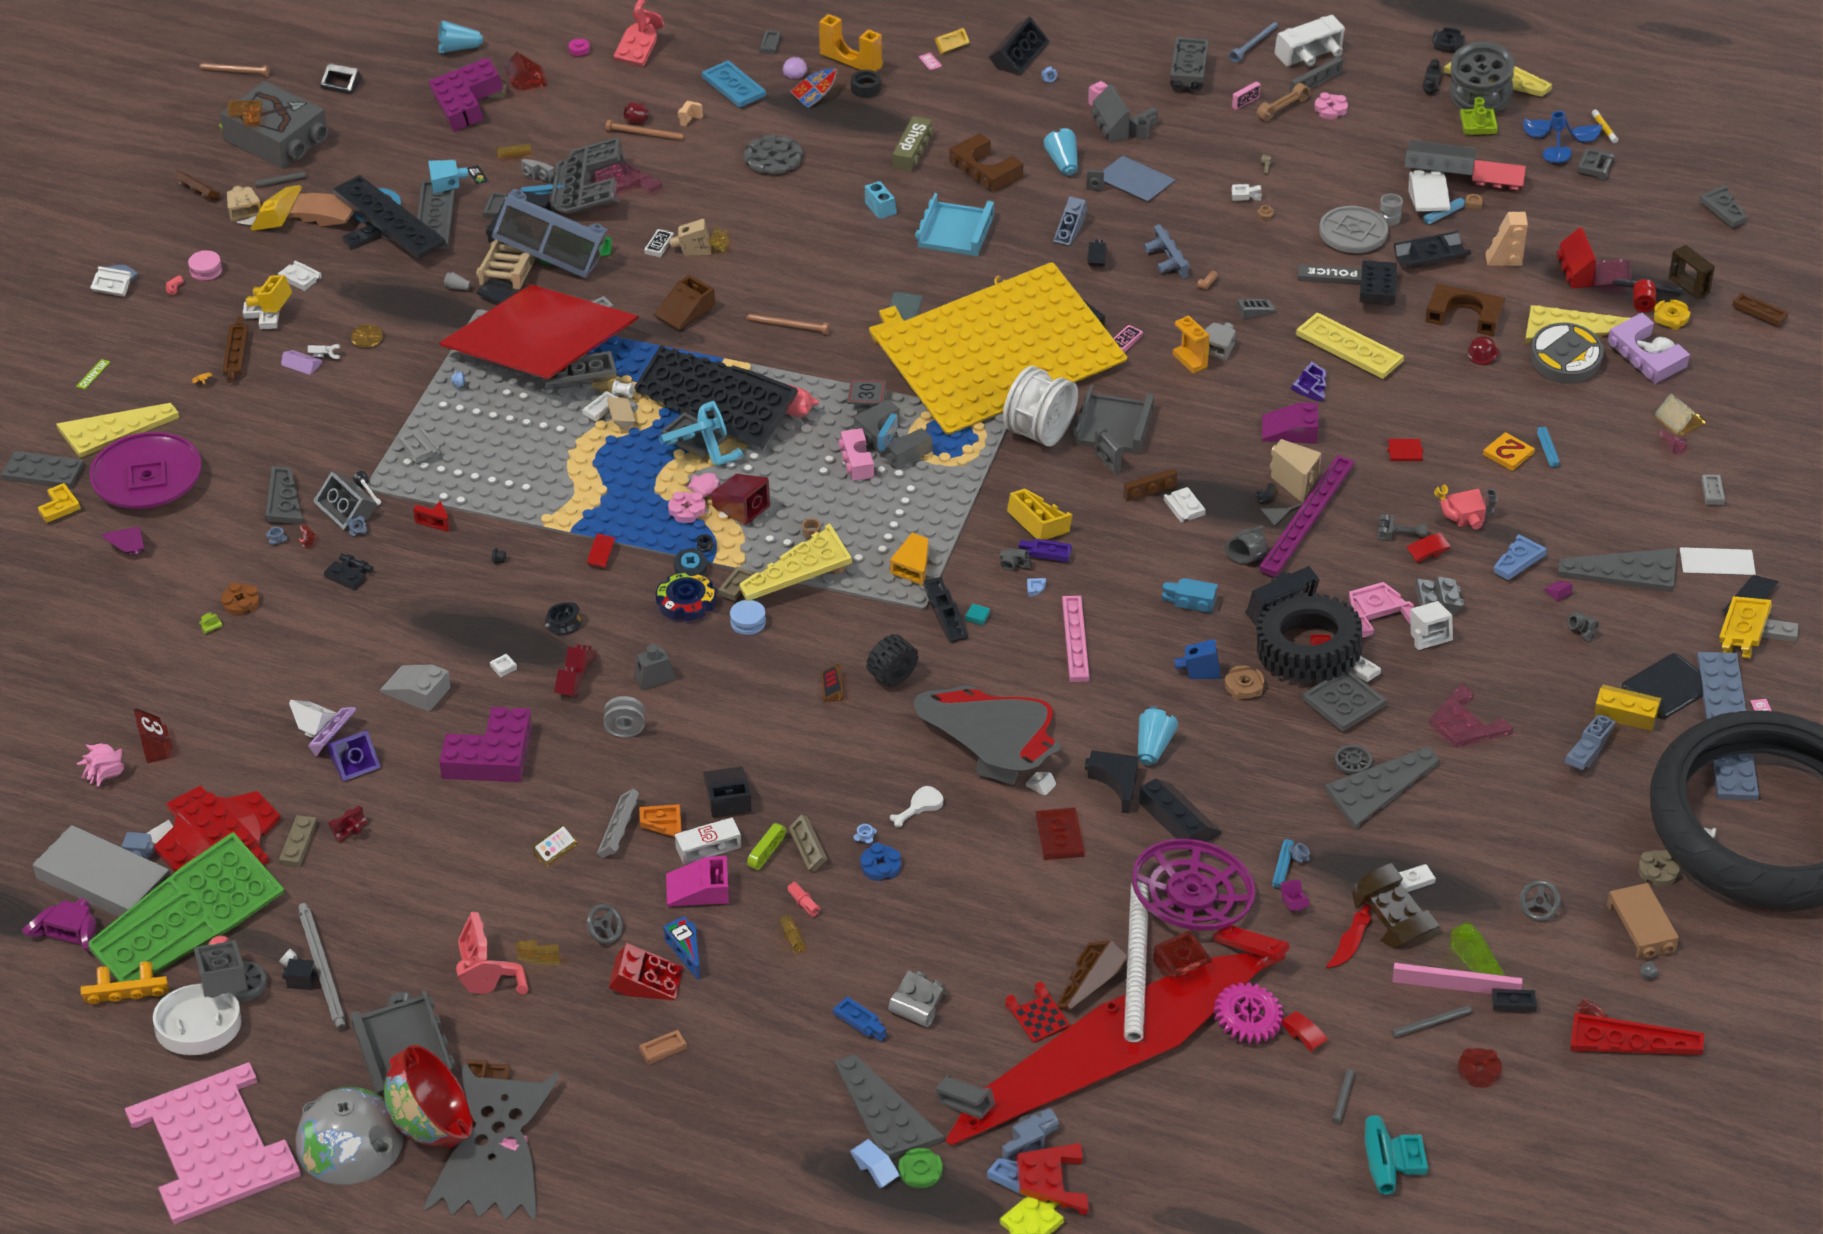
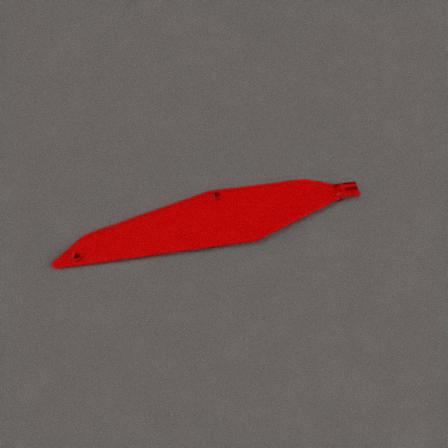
[946,953,1286,1145]

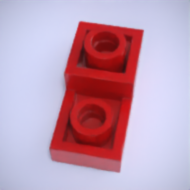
[587,533,615,569]
[1407,533,1451,564]
[1281,1011,1328,1052]

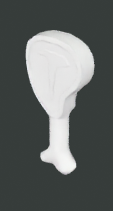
[890,786,944,828]

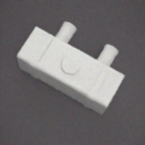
[1275,15,1345,67]

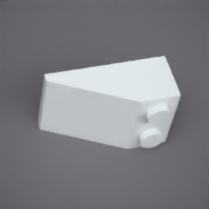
[1408,170,1450,211]

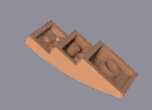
[286,193,355,227]

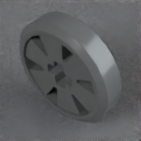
[233,961,267,1002]

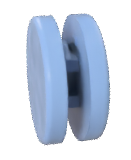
[730,600,766,635]

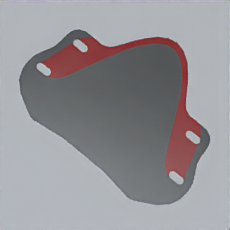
[914,685,1061,771]

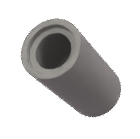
[888,992,936,1027]

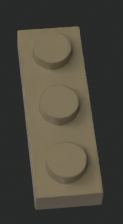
[279,815,317,868]
[789,815,827,872]

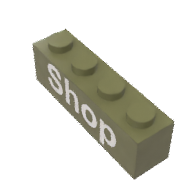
[892,116,934,171]

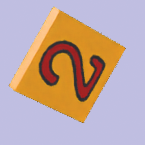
[1483,432,1535,471]

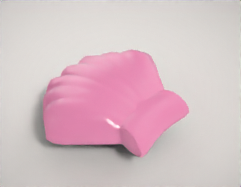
[687,472,719,497]

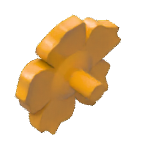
[192,373,213,385]

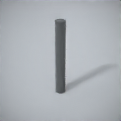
[255,172,306,188]
[1332,1069,1355,1124]

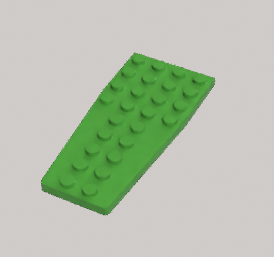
[89,832,284,982]

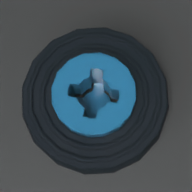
[674,548,707,580]

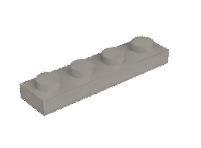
[597,788,639,858]

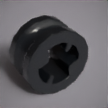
[696,534,714,552]

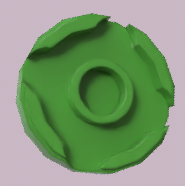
[898,1148,943,1188]

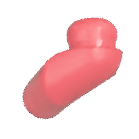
[166,275,184,295]

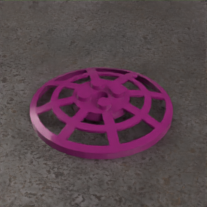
[1132,839,1255,931]

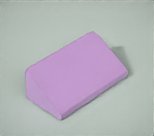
[281,350,322,374]

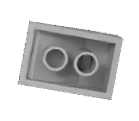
[380,665,451,712]

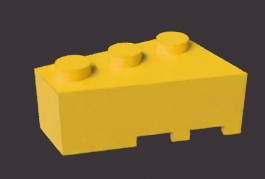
[1007,489,1073,540]

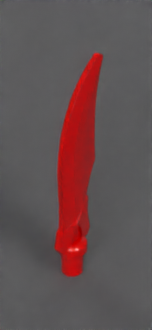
[1326,903,1371,968]

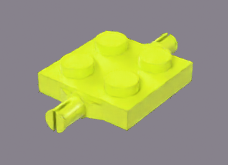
[1000,1196,1064,1234]

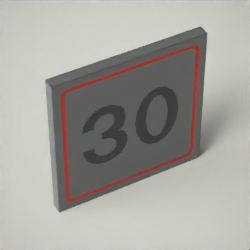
[847,379,886,405]

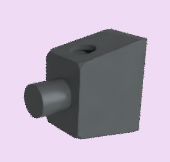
[634,644,676,690]

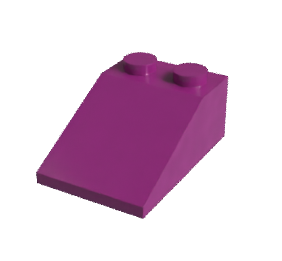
[1262,402,1318,444]

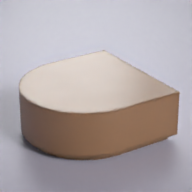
[1465,194,1483,210]

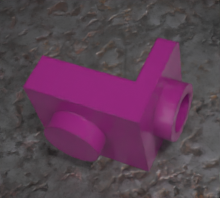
[1280,879,1310,911]

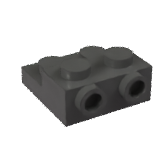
[1414,576,1464,617]

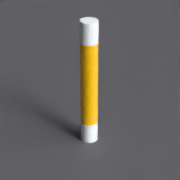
[1591,110,1618,143]

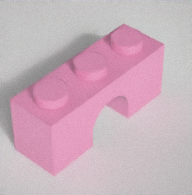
[838,428,874,481]

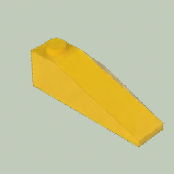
[251,185,302,231]

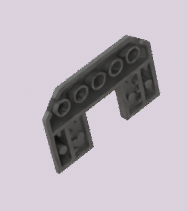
[551,137,625,214]

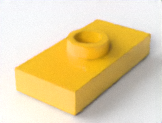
[935,28,970,54]

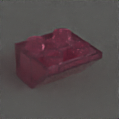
[1592,258,1632,287]

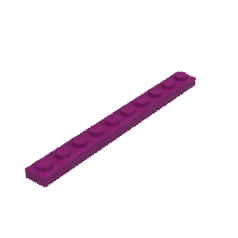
[1259,455,1354,577]

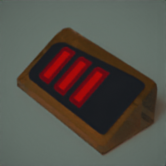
[821,664,843,702]

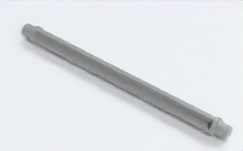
[298,903,346,1030]

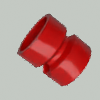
[1633,279,1656,312]

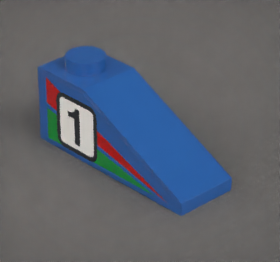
[663,916,700,980]

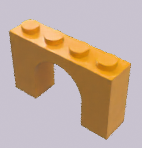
[819,14,882,72]

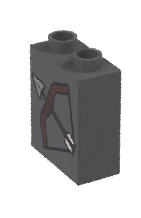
[220,81,328,169]

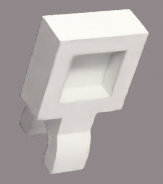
[1232,184,1261,201]
[308,344,340,359]

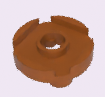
[221,582,260,616]

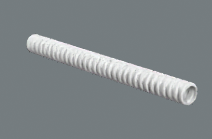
[1124,881,1149,1042]

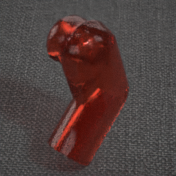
[299,525,316,547]
[1577,999,1609,1018]

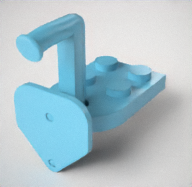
[659,401,744,466]

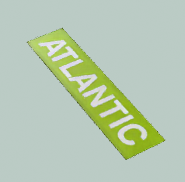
[76,359,110,389]

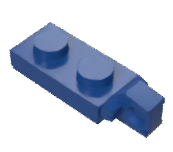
[833,997,887,1041]

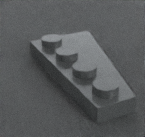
[265,466,303,524]

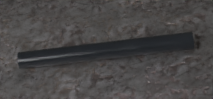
[1613,278,1682,295]

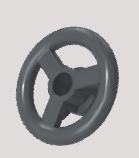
[1520,880,1561,921]
[587,904,623,945]

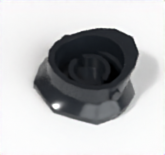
[545,602,582,635]

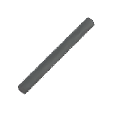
[1391,1005,1472,1038]

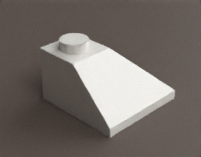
[289,700,337,738]

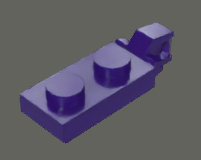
[1018,538,1072,562]

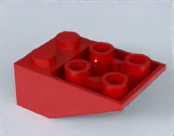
[608,943,683,1001]

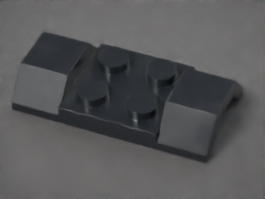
[1394,231,1471,270]

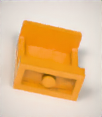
[1172,316,1210,374]

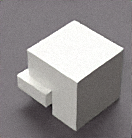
[1410,601,1453,650]

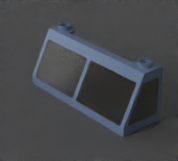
[492,189,608,278]

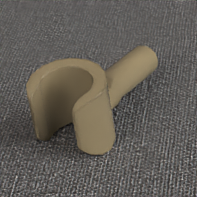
[1261,154,1271,175]

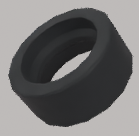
[851,70,881,98]

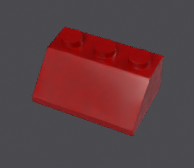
[1556,227,1596,289]

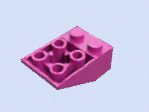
[666,856,729,907]

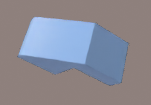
[850,1139,899,1188]

